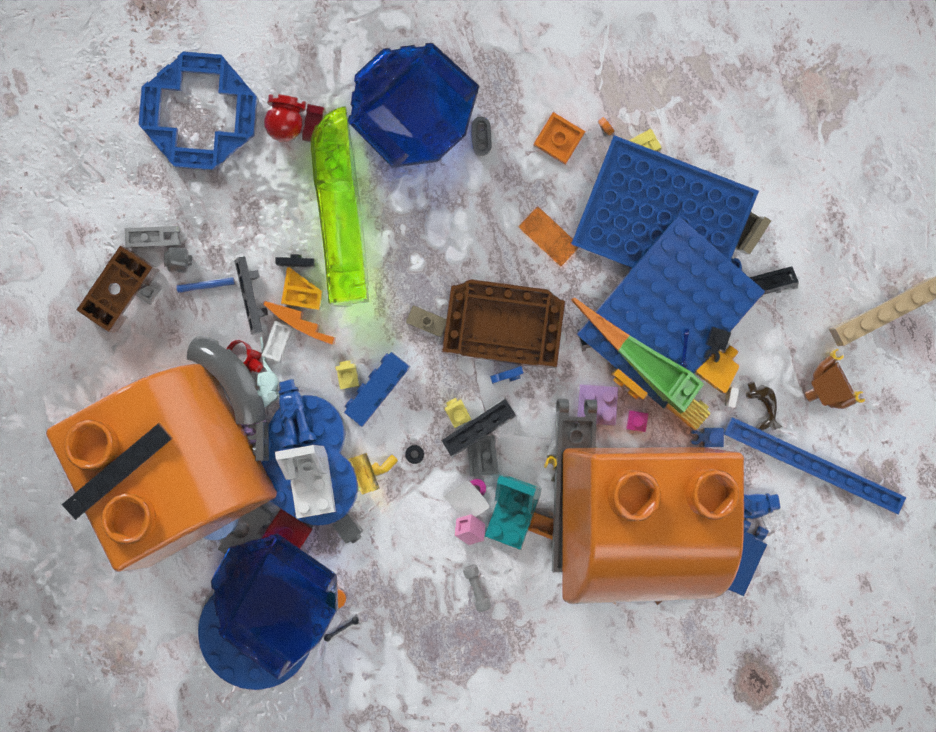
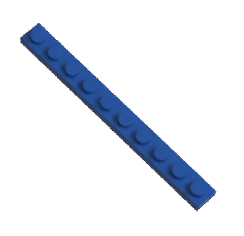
[724,417,906,515]

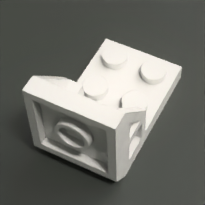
[275,445,336,518]

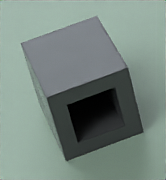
[332,512,363,544]

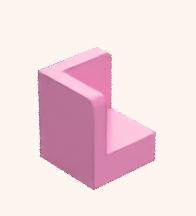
[455,514,485,545]

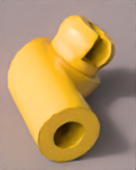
[370,455,398,476]

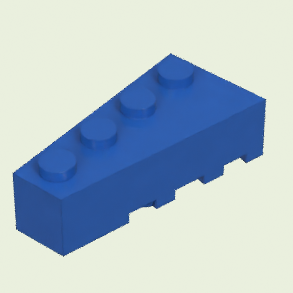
[344,352,411,427]

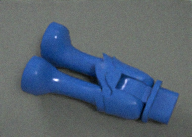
[278,379,317,449]
[744,493,781,519]

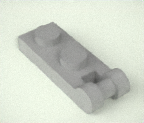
[125,226,181,248]

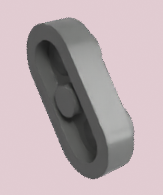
[471,117,492,156]

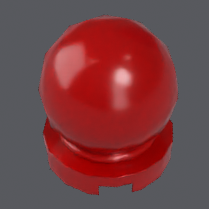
[264,94,307,142]

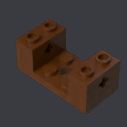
[76,245,160,333]

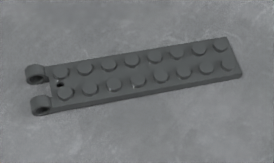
[552,399,598,572]

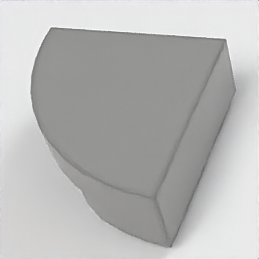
[136,286,162,305]

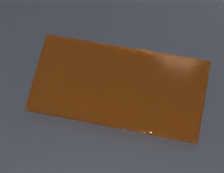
[518,206,579,267]

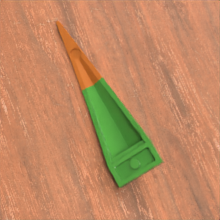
[571,298,704,414]

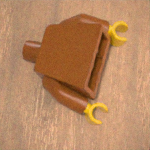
[805,349,865,409]

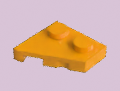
[281,267,323,310]

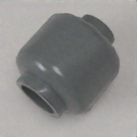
[164,247,192,273]

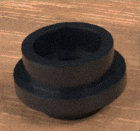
[405,445,424,464]

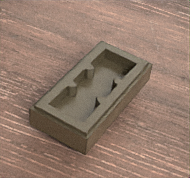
[406,305,447,337]

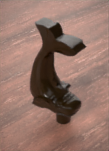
[746,381,782,430]

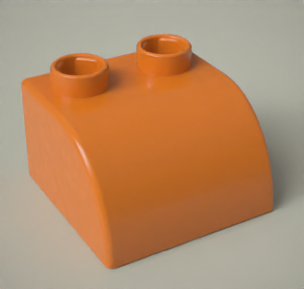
[46,364,277,572]
[562,447,744,604]

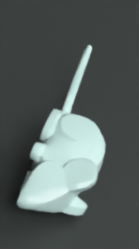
[257,337,279,408]

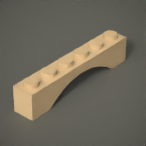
[829,276,936,346]

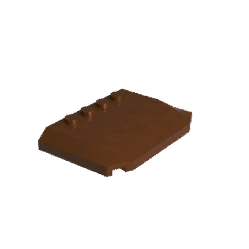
[442,279,565,368]

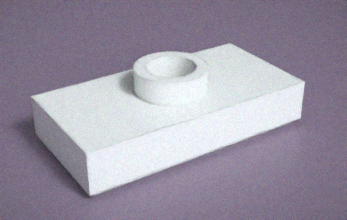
[262,320,293,363]

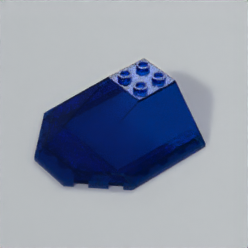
[348,43,480,168]
[211,533,338,679]

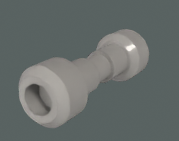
[463,564,491,612]

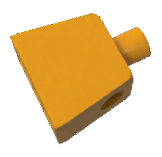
[695,345,739,393]

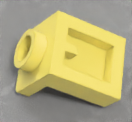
[335,360,359,389]
[444,398,472,428]

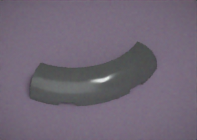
[187,335,266,425]

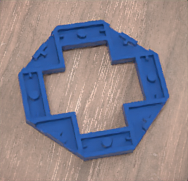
[138,51,258,170]

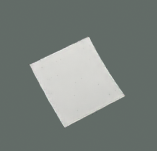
[444,480,490,517]

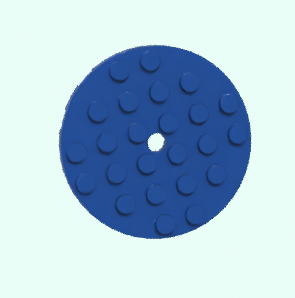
[198,574,314,690]

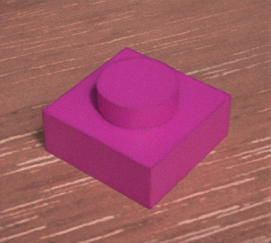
[626,410,649,432]

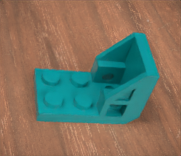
[485,475,542,550]

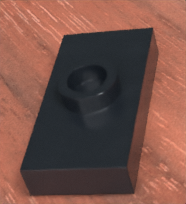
[275,254,316,268]

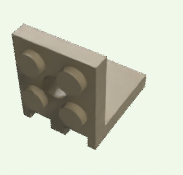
[735,212,772,254]

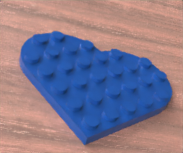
[261,395,359,526]

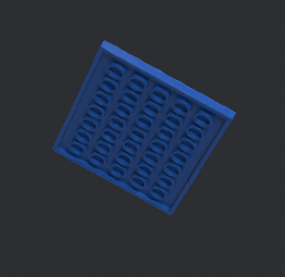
[571,135,759,268]
[577,216,765,409]

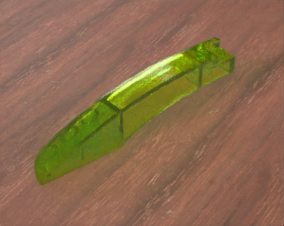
[311,106,369,307]

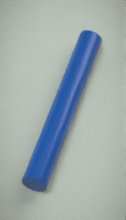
[176,277,235,293]

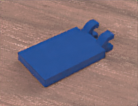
[728,519,769,596]

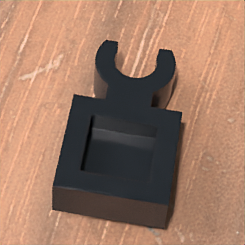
[704,326,731,363]

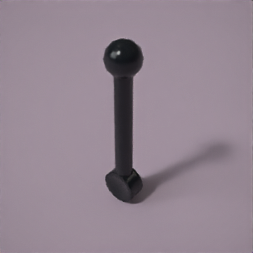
[324,617,359,641]

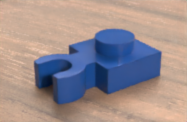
[490,366,524,384]
[690,428,724,447]

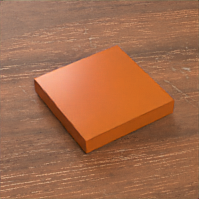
[533,112,586,165]

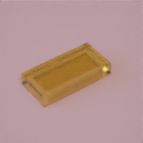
[349,452,380,495]

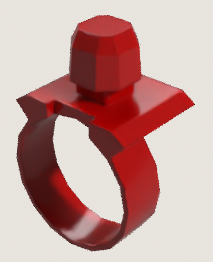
[226,340,263,373]

